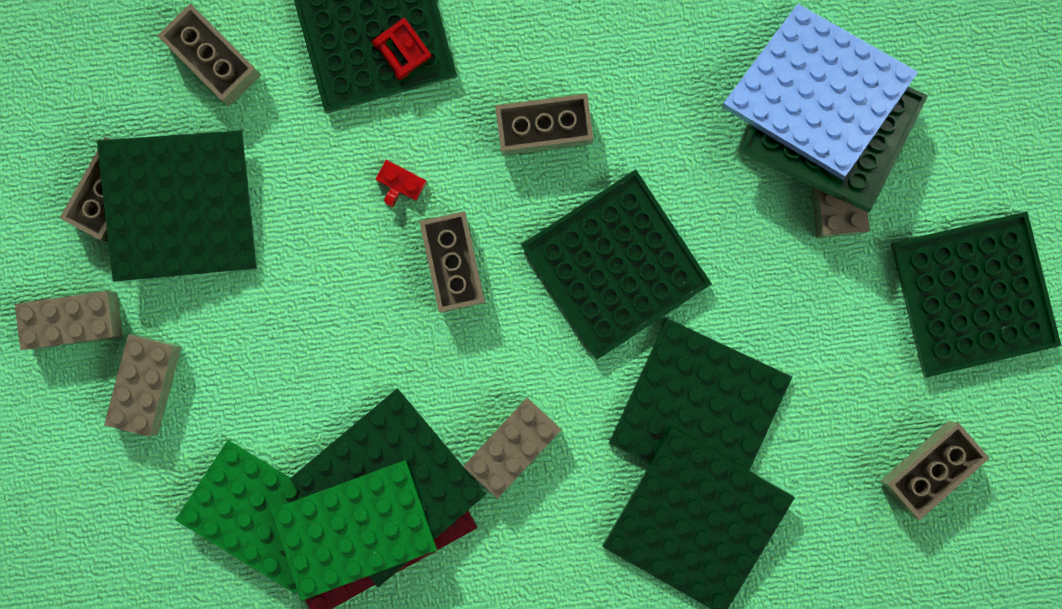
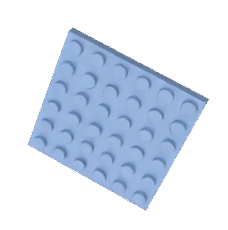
[722,4,918,180]

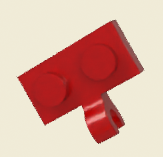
[375,160,427,207]

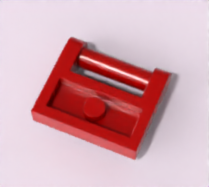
[372,17,432,81]

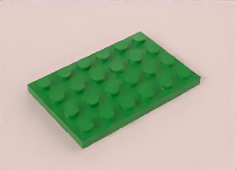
[175,440,304,594]
[271,460,437,601]

